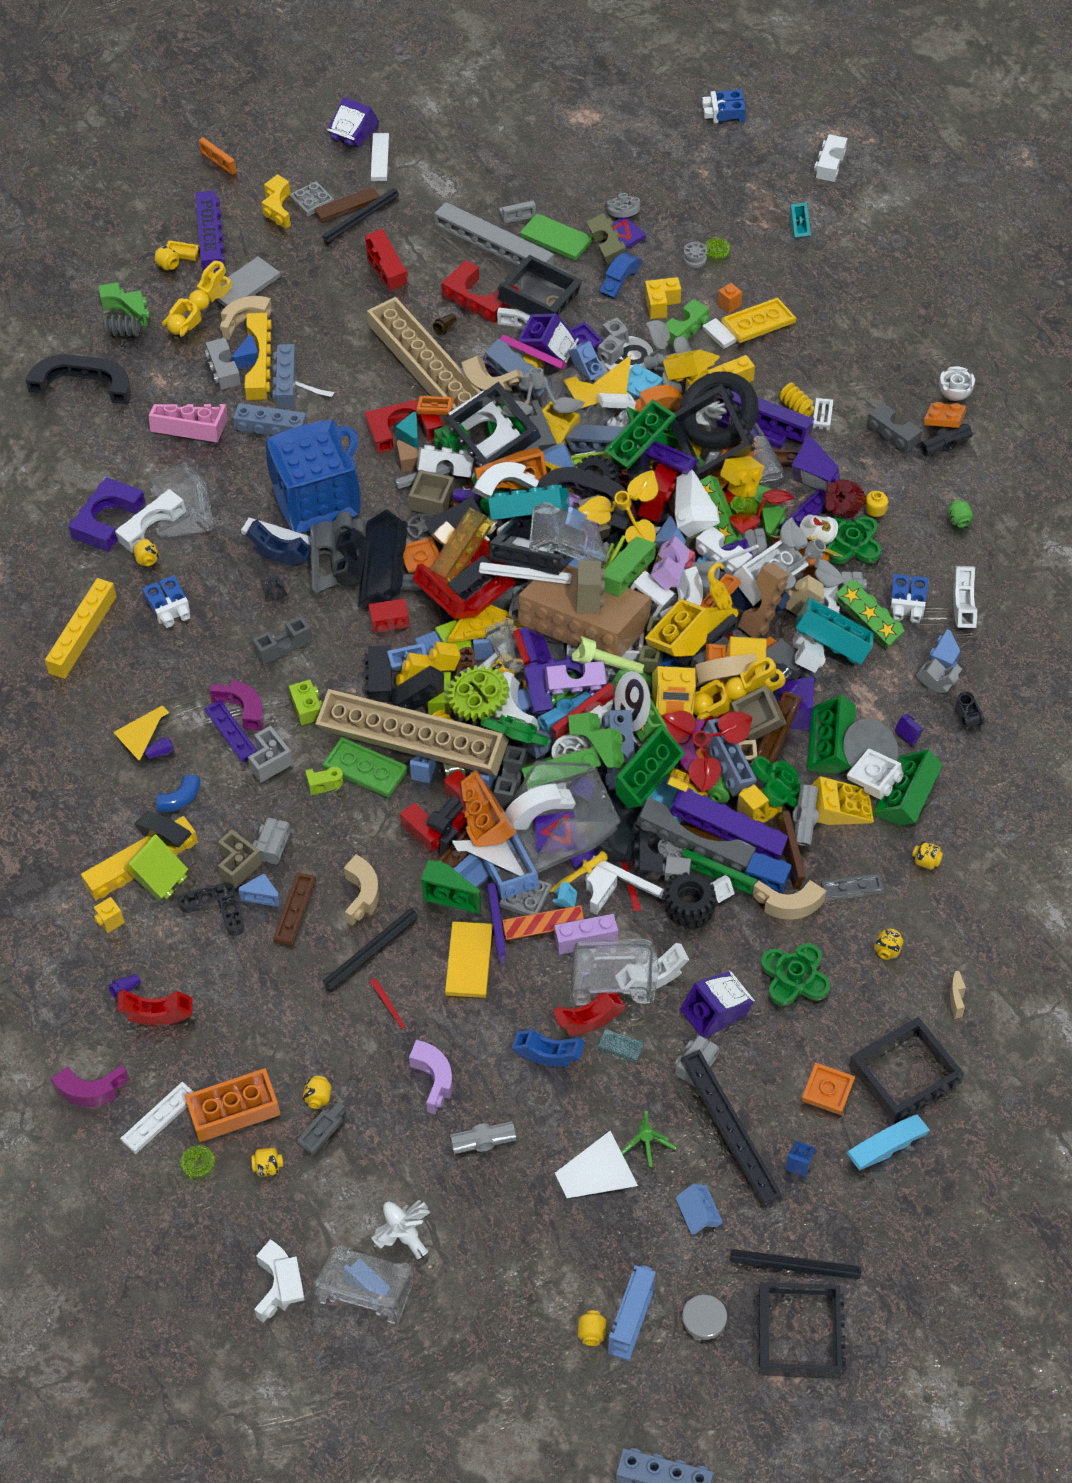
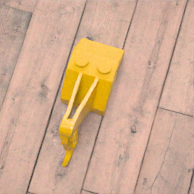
[645,563,738,656]

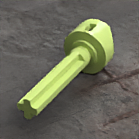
[572,636,644,674]

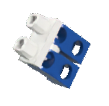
[702,89,746,123]
[890,574,929,623]
[142,575,190,628]

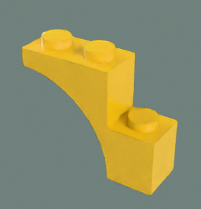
[262,174,291,229]
[396,641,461,685]

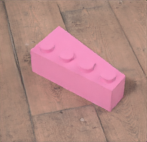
[149,404,228,442]

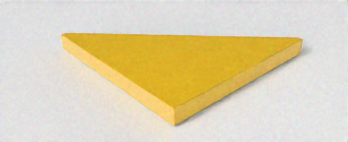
[447,605,534,643]

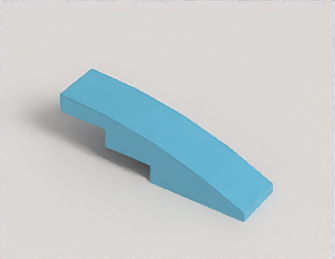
[847,1114,930,1170]

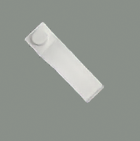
[485,671,540,730]

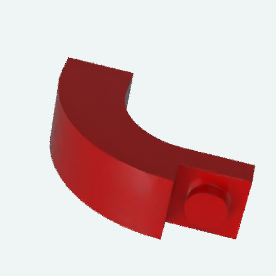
[117,990,192,1025]
[553,990,626,1035]

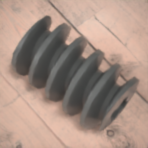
[104,314,141,337]

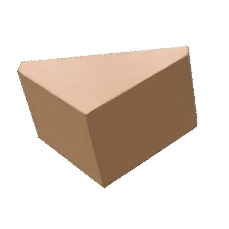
[397,440,419,472]

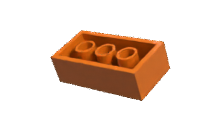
[184,1068,280,1143]

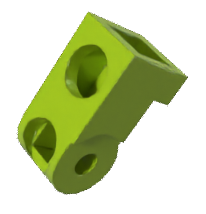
[305,767,343,795]

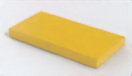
[721,298,797,343]
[445,922,493,998]

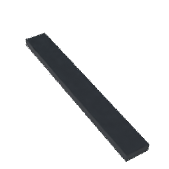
[680,1049,783,1206]

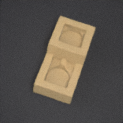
[950,971,966,1019]

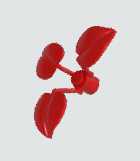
[723,489,795,536]
[662,711,752,792]

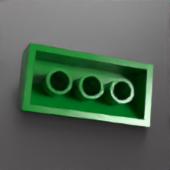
[604,399,677,470]
[807,694,856,774]
[615,725,686,808]
[873,749,943,825]

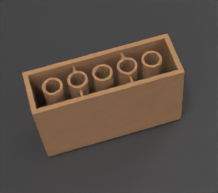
[518,559,651,657]

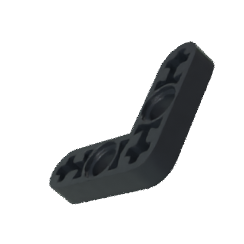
[178,883,245,936]

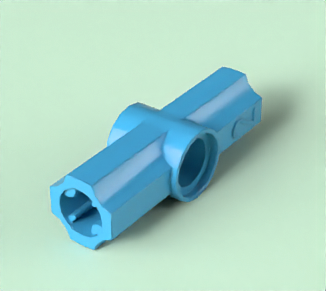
[538,692,591,732]

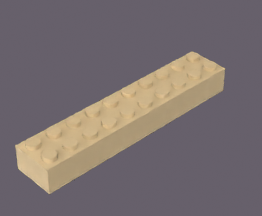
[367,297,481,416]
[316,689,509,776]

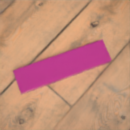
[500,335,567,370]

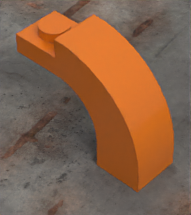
[635,385,683,413]

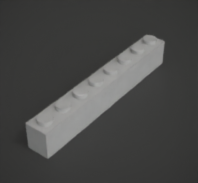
[434,202,554,266]

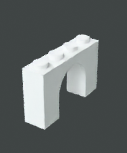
[449,390,520,459]

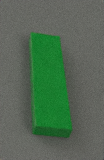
[682,849,757,895]

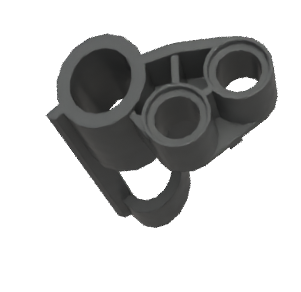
[310,512,366,594]

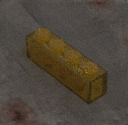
[430,508,494,582]

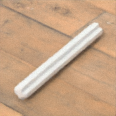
[479,562,572,584]

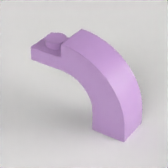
[409,1040,453,1114]

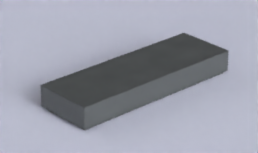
[821,873,884,901]

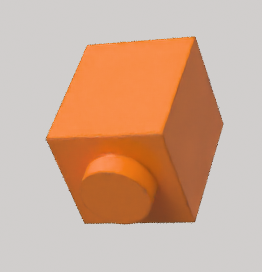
[718,283,742,314]

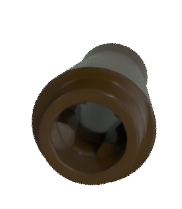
[433,313,457,335]

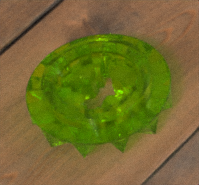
[705,238,731,259]
[180,1145,215,1178]

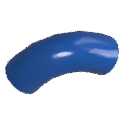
[156,775,201,813]

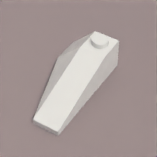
[675,470,720,537]

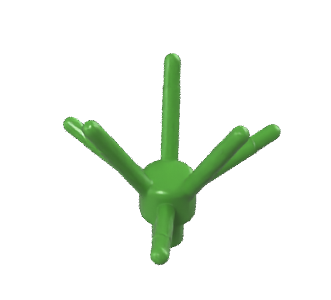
[621,1110,677,1167]

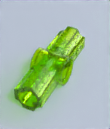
[730,496,760,515]

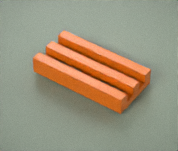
[416,396,454,415]

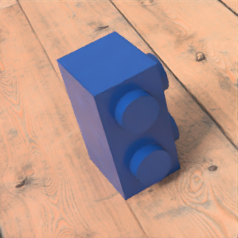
[746,852,792,894]

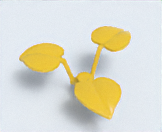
[578,470,658,543]

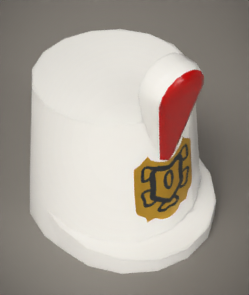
[800,515,838,545]

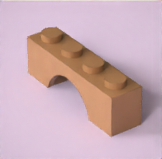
[738,562,790,638]

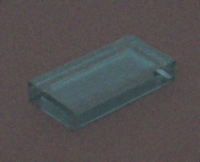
[598,1029,644,1063]

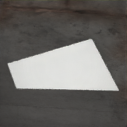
[555,1131,638,1198]

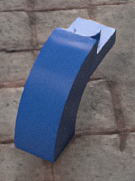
[600,253,643,299]
[512,1029,585,1067]

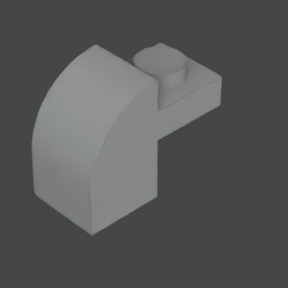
[916,658,962,693]

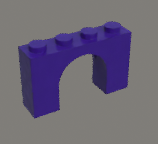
[69,477,145,552]
[523,656,599,715]

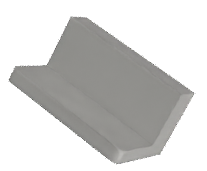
[499,201,536,224]

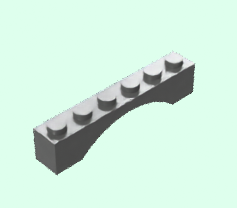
[635,797,756,873]

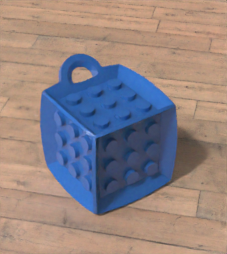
[266,420,361,533]

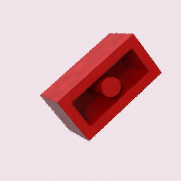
[369,599,410,633]

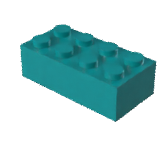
[488,485,570,520]
[796,597,874,664]

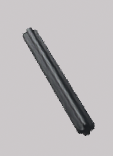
[322,188,399,243]
[323,908,417,990]
[730,1249,861,1280]

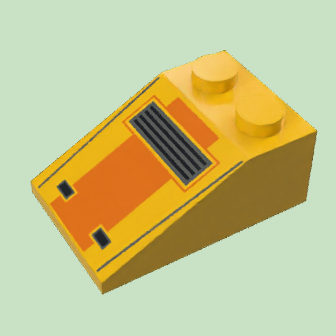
[652,666,696,717]

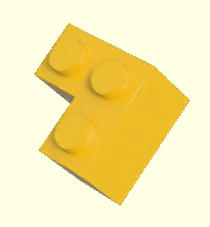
[645,277,681,319]
[720,456,765,500]
[737,785,782,823]

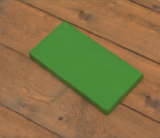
[520,213,593,261]
[322,737,408,798]

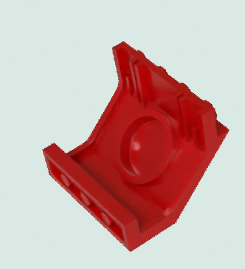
[412,529,516,619]

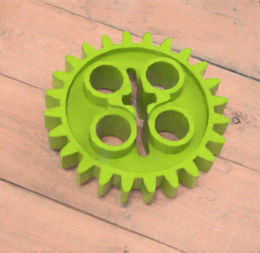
[447,664,510,722]

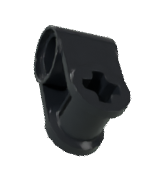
[955,691,985,729]

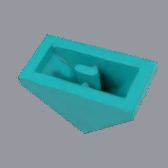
[789,202,811,238]
[396,412,418,449]

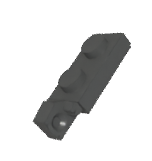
[296,1101,346,1156]

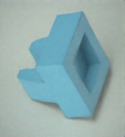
[553,882,577,908]

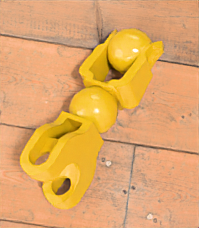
[162,261,232,337]
[693,657,786,720]

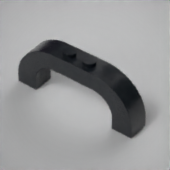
[26,354,131,405]
[536,467,636,535]

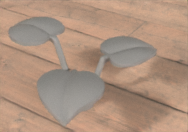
[644,320,691,392]
[502,367,585,417]
[774,518,846,590]

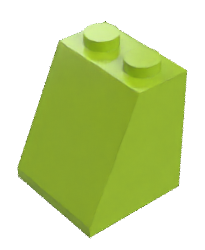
[124,834,188,901]

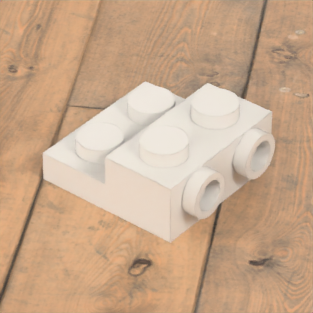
[847,748,903,800]

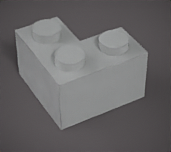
[248,725,293,783]

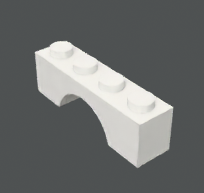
[115,489,187,554]

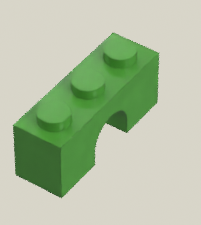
[666,299,710,346]

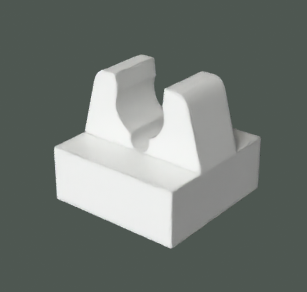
[710,875,734,903]

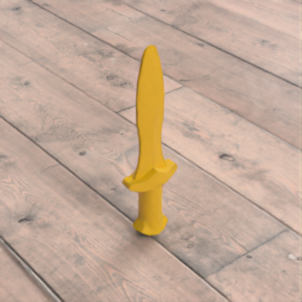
[550,851,608,893]

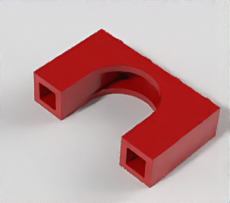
[441,260,519,324]
[365,399,444,454]
[400,769,468,853]

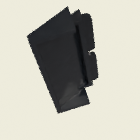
[358,509,408,609]
[583,769,642,863]

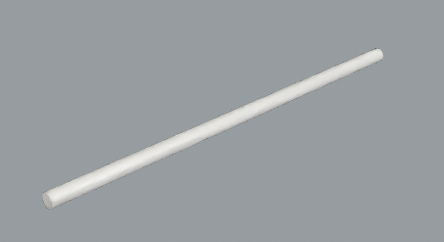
[715,545,759,563]

